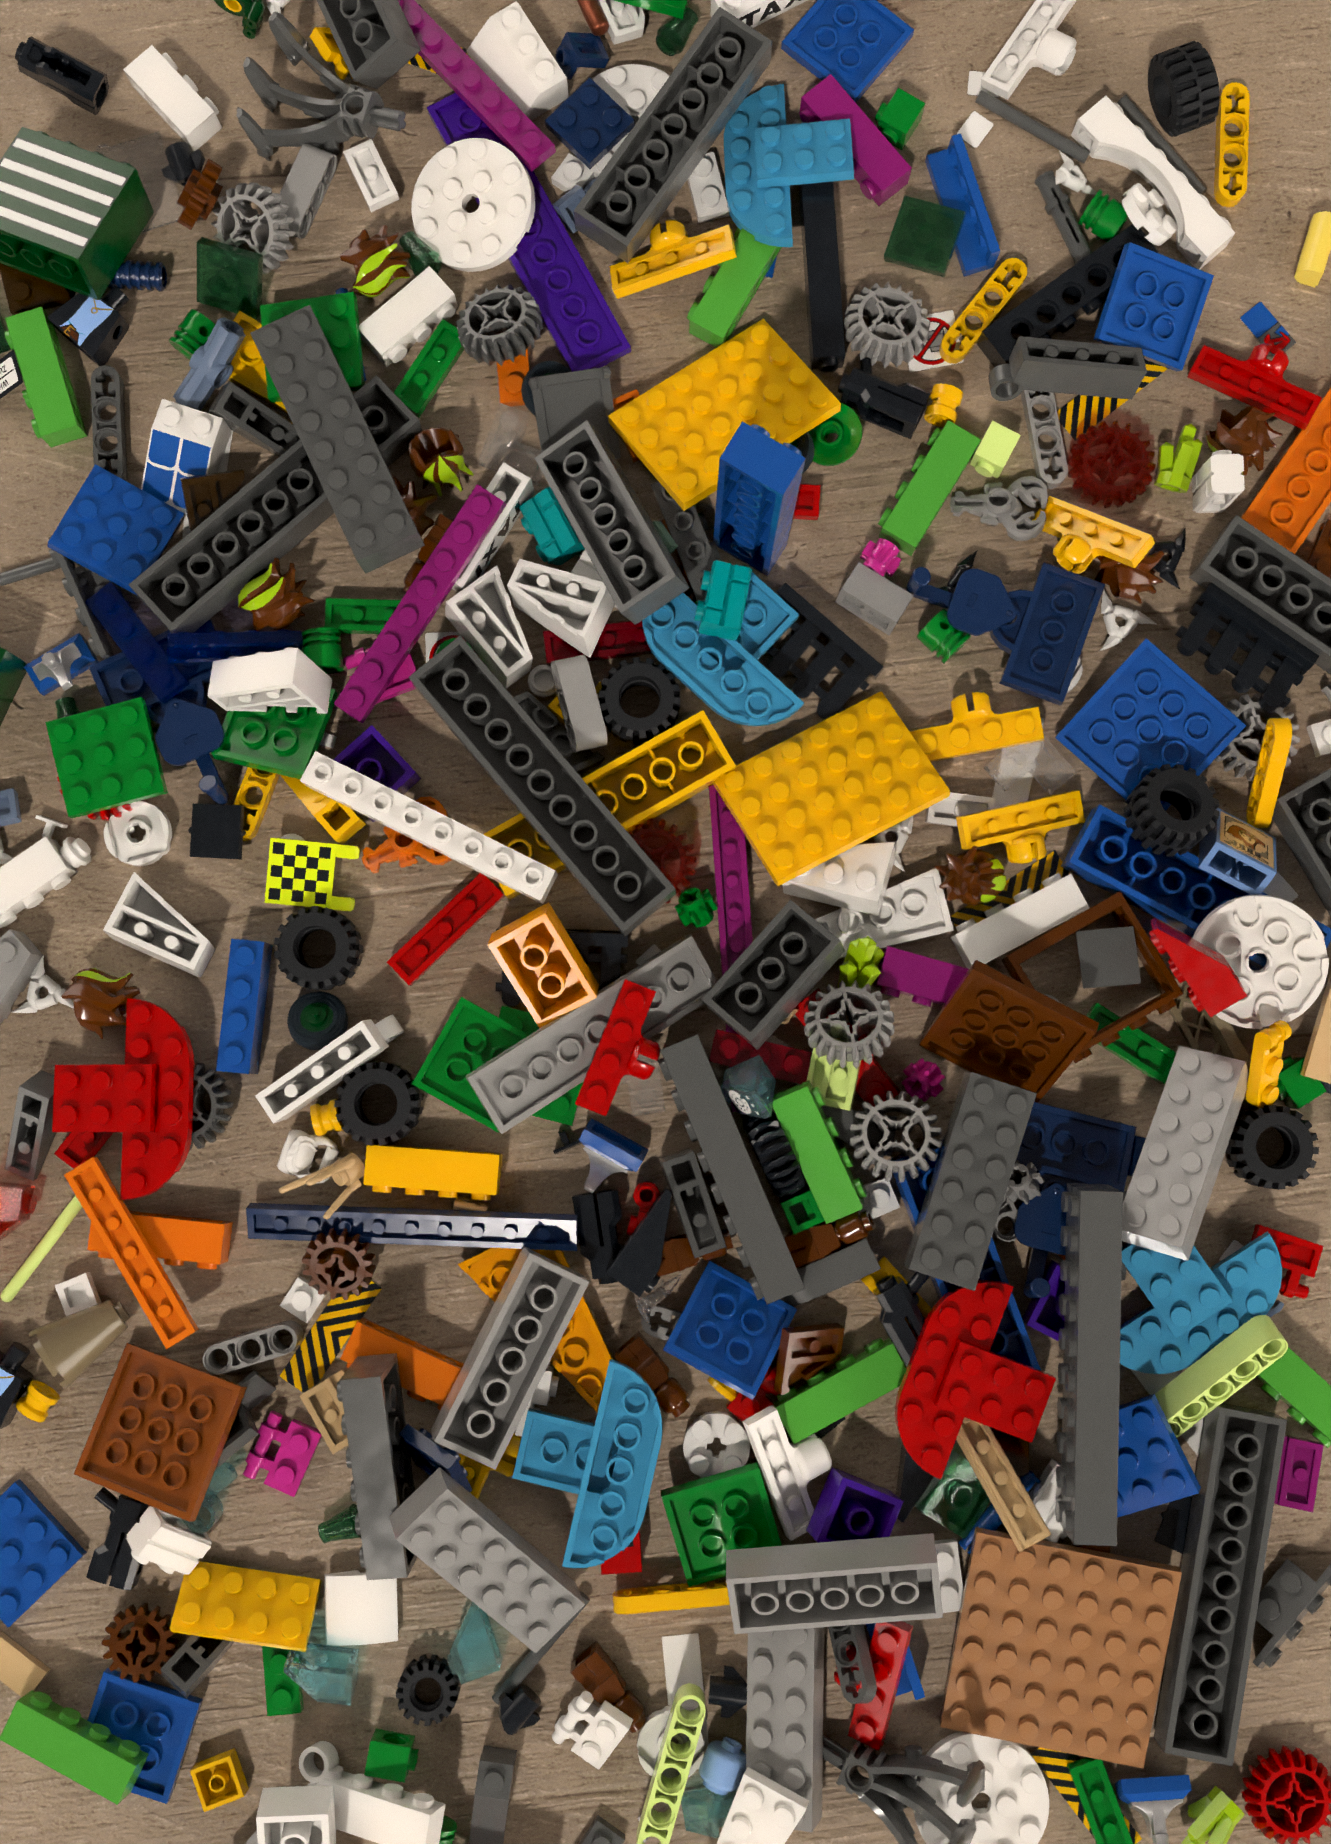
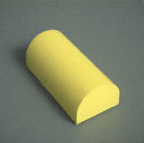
[1294,211,1331,288]

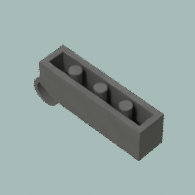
[988,336,1147,401]

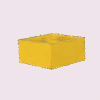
[190,1748,249,1812]

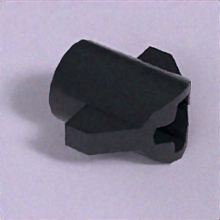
[161,142,205,186]
[708,1665,747,1718]
[498,1684,541,1735]

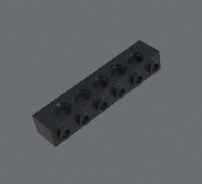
[977,224,1159,367]

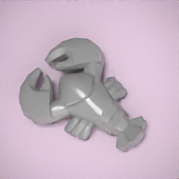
[950,476,1048,541]

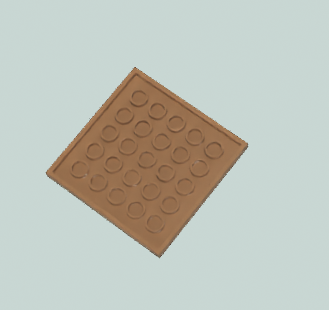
[939,1527,1182,1769]

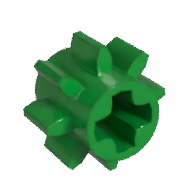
[675,887,718,928]

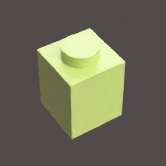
[970,420,1021,479]

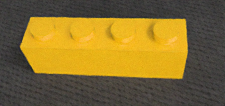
[363,1145,502,1201]

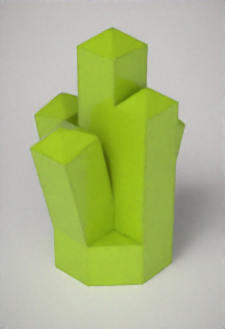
[1154,424,1203,493]
[837,936,885,989]
[1181,1786,1245,1844]

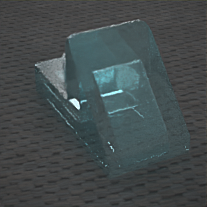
[681,1789,737,1838]

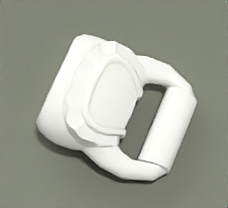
[277,1130,339,1183]

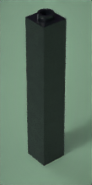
[798,181,845,372]

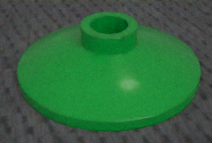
[808,403,862,466]

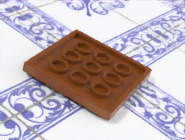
[74,1343,247,1522]

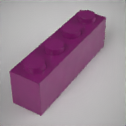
[799,74,912,206]
[873,946,969,1007]

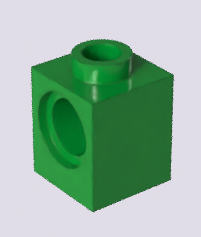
[364,1728,419,1783]

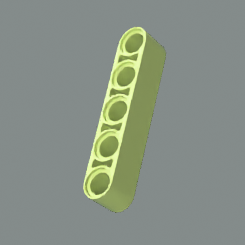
[1155,1315,1288,1438]
[636,1683,706,1844]

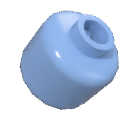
[699,1737,746,1796]

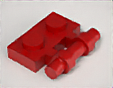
[1250,1224,1324,1299]

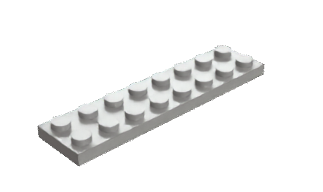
[465,935,717,1134]

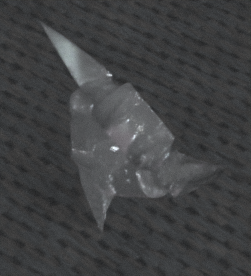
[634,1274,682,1326]

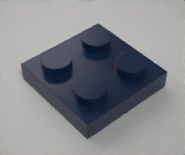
[545,77,635,169]
[399,1424,473,1492]

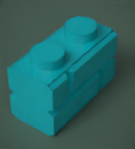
[519,487,585,565]
[694,560,752,641]

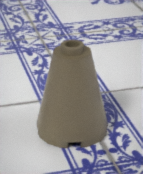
[29,1300,130,1388]

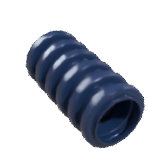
[108,260,167,292]

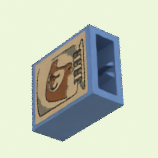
[1198,807,1277,895]

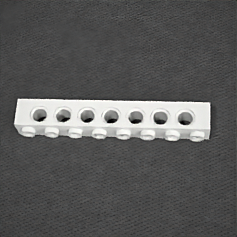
[300,751,558,904]

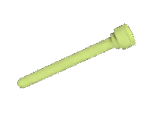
[0,1195,82,1302]

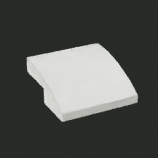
[324,1570,398,1646]

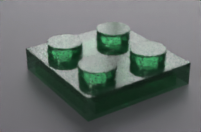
[884,196,966,278]
[197,237,263,319]
[915,1449,990,1539]

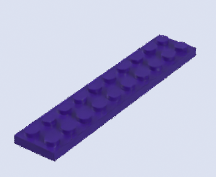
[427,93,631,372]

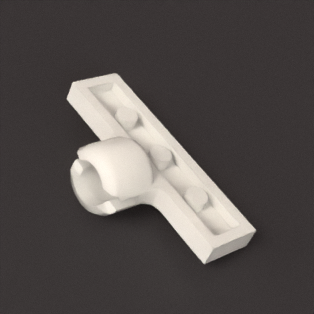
[981,0,1077,100]
[743,1405,832,1541]

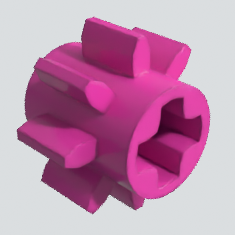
[860,538,901,577]
[902,1058,945,1102]

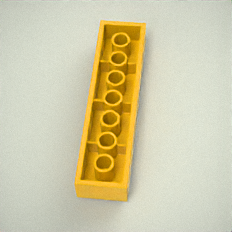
[483,710,736,900]

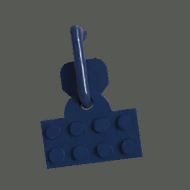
[906,562,1105,706]
[89,619,229,805]
[1014,1102,1137,1298]

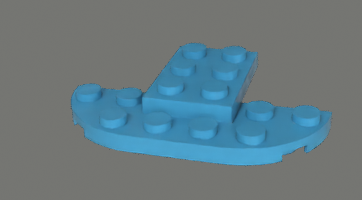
[724,84,854,247]
[642,572,804,726]
[1120,1231,1282,1374]
[512,1359,662,1568]

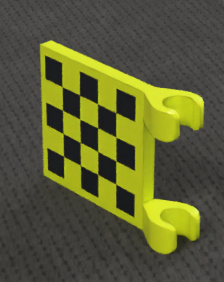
[264,838,360,911]

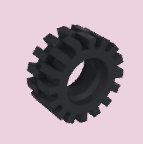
[396,1654,460,1726]

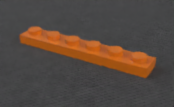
[64,1157,199,1350]

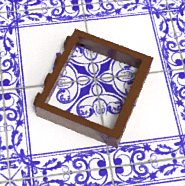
[1001,891,1184,1064]

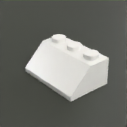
[466,1,569,121]

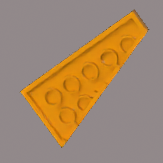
[457,1248,614,1412]

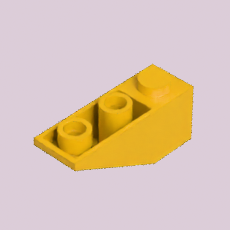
[280,775,366,845]

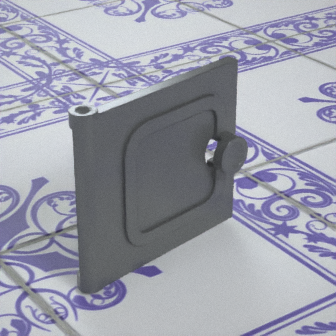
[528,366,621,459]

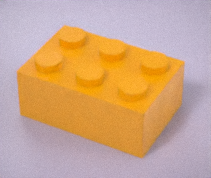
[488,902,599,1029]

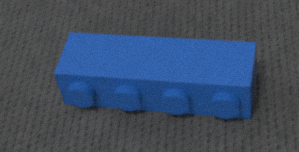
[216,939,273,1074]

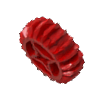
[1241,1745,1331,1844]

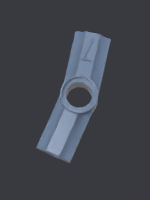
[173,317,246,411]

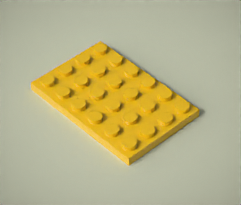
[608,318,841,511]
[713,691,950,887]

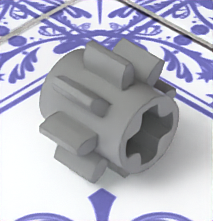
[1006,1160,1045,1205]

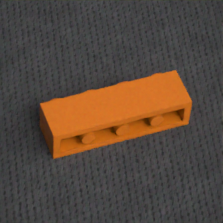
[87,1211,233,1269]
[340,1317,464,1410]

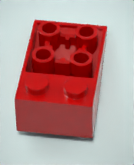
[1149,918,1247,1018]

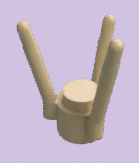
[279,1153,365,1220]

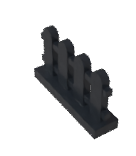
[767,583,884,720]
[1175,583,1319,712]
[495,926,629,1007]

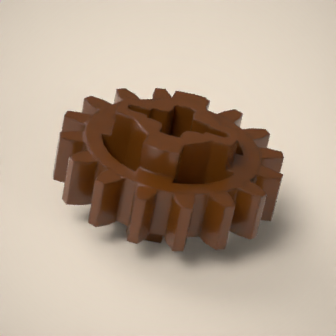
[177,159,223,230]
[302,1228,376,1300]
[101,1603,179,1683]

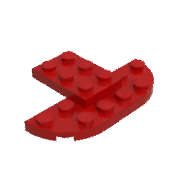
[52,998,194,1200]
[895,1280,1056,1480]

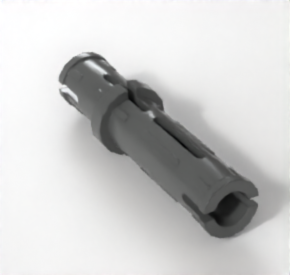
[1035,170,1093,265]

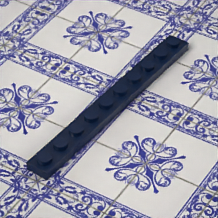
[246,1203,579,1251]

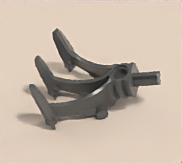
[236,12,406,161]
[823,1734,985,1844]

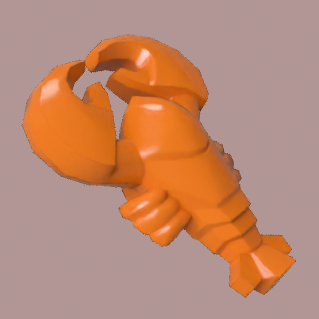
[361,796,452,874]

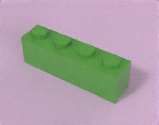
[687,228,782,348]
[4,307,87,448]
[878,420,981,556]
[771,1080,867,1224]
[773,1338,906,1444]
[1256,1347,1331,1448]
[0,1690,149,1805]

